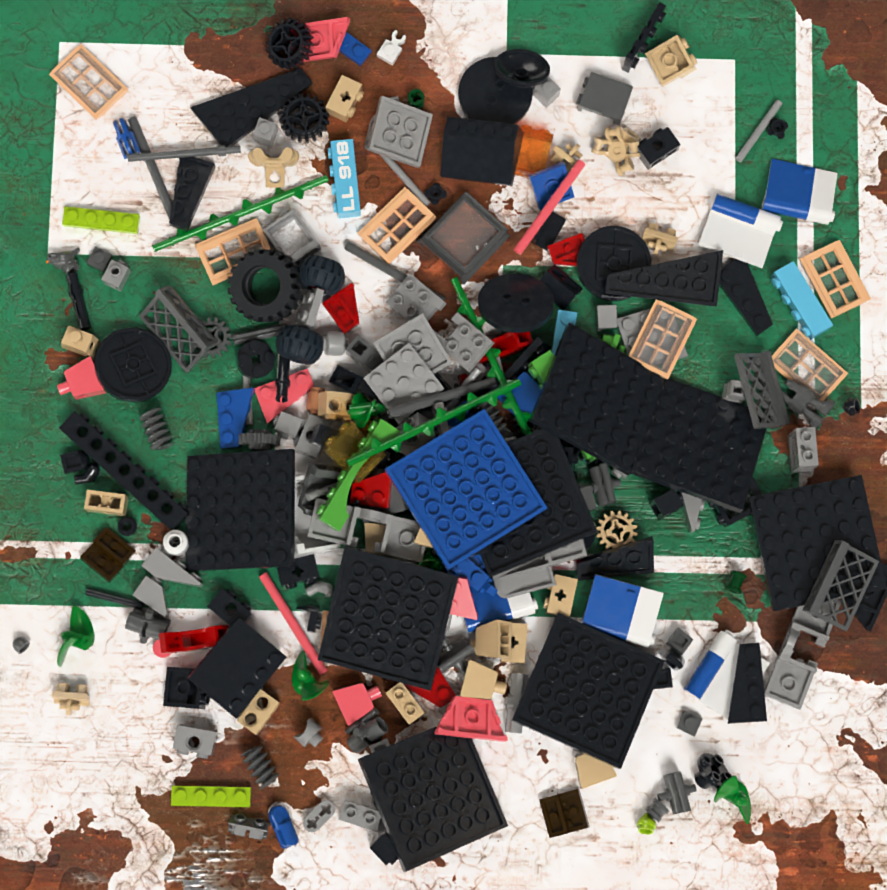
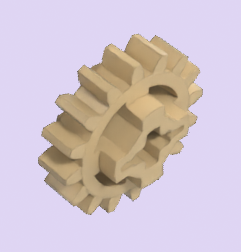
[596,511,638,550]

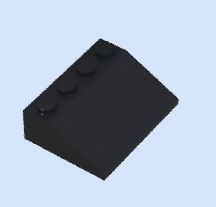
[440,117,524,186]
[187,617,287,718]

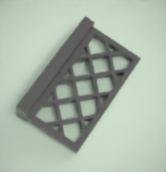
[139,285,218,373]
[734,351,790,429]
[803,540,879,632]

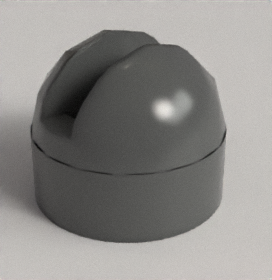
[12,637,30,654]

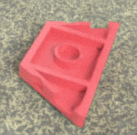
[290,17,350,62]
[450,576,478,620]
[435,696,508,742]

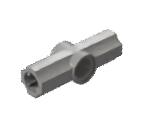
[505,673,529,734]

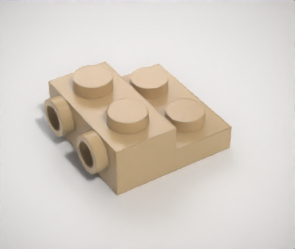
[645,35,698,87]

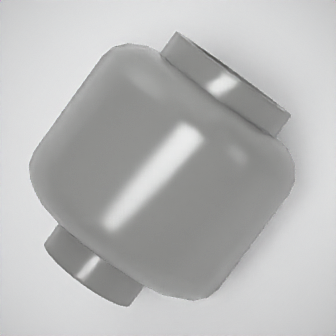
[322,331,349,356]

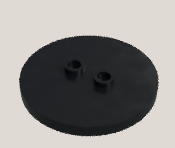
[458,57,533,124]
[576,226,651,302]
[478,274,554,333]
[94,327,172,403]

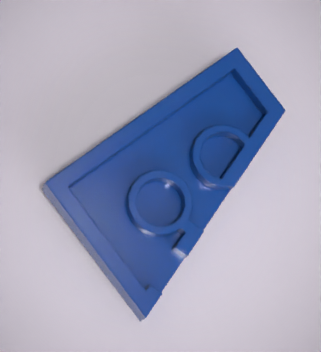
[217,388,255,450]

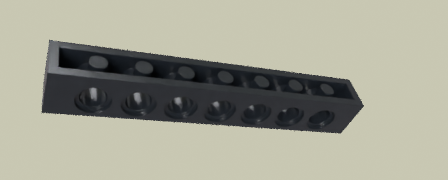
[59,411,189,530]

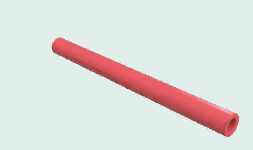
[513,159,586,255]
[259,572,328,676]

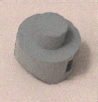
[294,718,323,748]

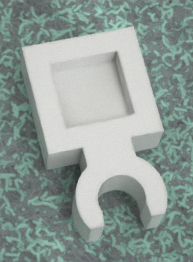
[377,30,406,66]

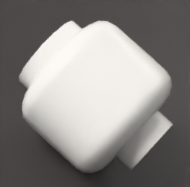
[163,530,189,556]

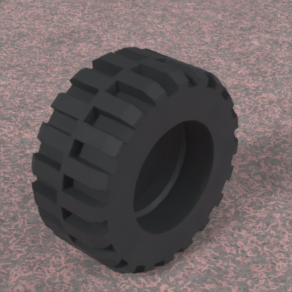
[227,249,304,322]

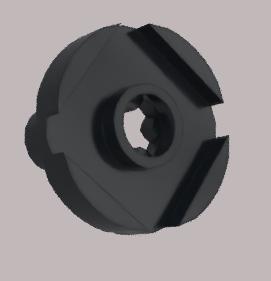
[236,340,275,379]

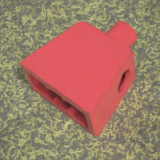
[57,356,106,399]
[333,683,382,726]

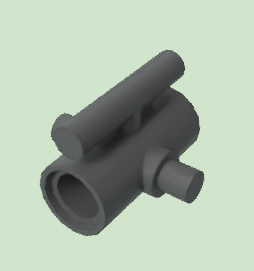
[584,463,621,507]
[125,608,171,644]
[437,637,474,673]
[345,708,388,753]
[657,771,697,814]

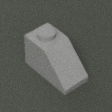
[133,576,169,618]

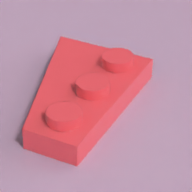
[255,368,314,424]

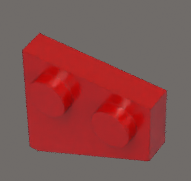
[546,233,585,267]
[322,283,360,334]
[350,472,392,508]
[404,667,456,708]

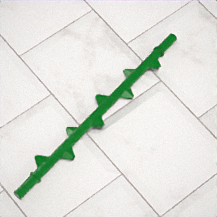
[152,175,329,252]
[451,277,531,436]
[346,378,521,467]

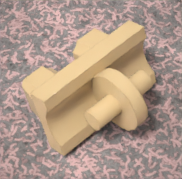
[550,143,583,173]
[642,223,678,255]
[52,683,90,716]

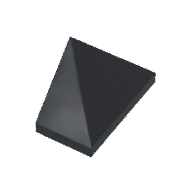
[329,365,364,394]

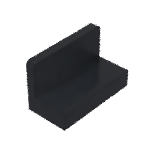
[531,210,566,251]
[540,265,583,310]

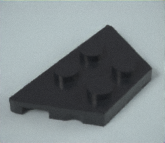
[844,563,887,632]

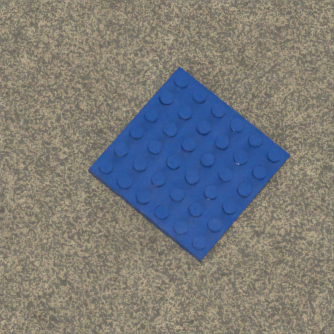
[385,409,547,571]

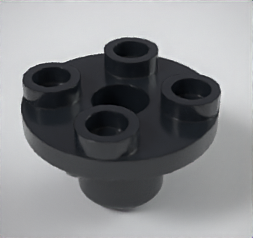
[694,753,732,789]

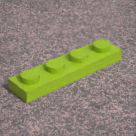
[62,206,141,234]
[171,786,251,807]

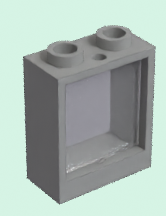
[263,209,321,265]
[787,427,819,473]

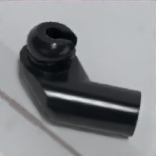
[74,462,100,485]

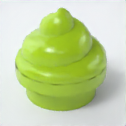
[636,813,656,835]

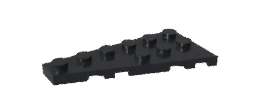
[190,68,313,147]
[604,250,724,307]

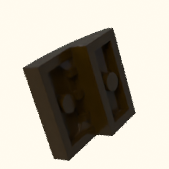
[80,527,136,583]
[539,789,590,838]

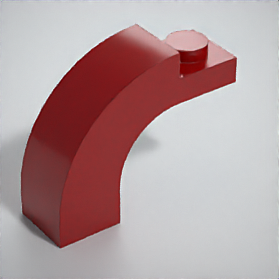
[478,331,533,364]
[159,625,229,654]

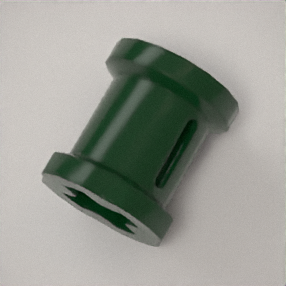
[408,89,425,109]
[724,570,747,594]

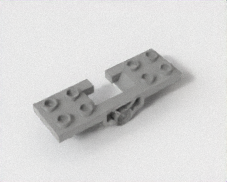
[386,274,494,373]
[307,498,425,562]
[764,600,841,710]

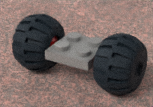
[276,255,345,365]

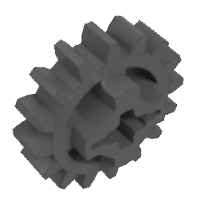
[194,317,232,359]
[238,429,280,451]

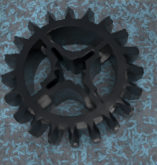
[264,18,314,70]
[279,93,330,144]

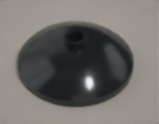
[494,49,550,88]

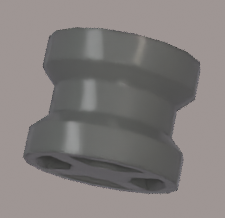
[645,798,670,823]

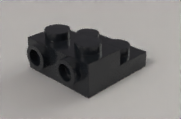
[163,667,210,710]

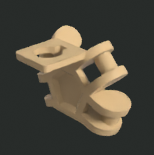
[591,126,641,176]
[248,147,299,188]

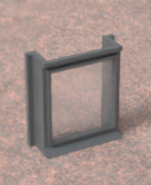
[417,192,510,285]

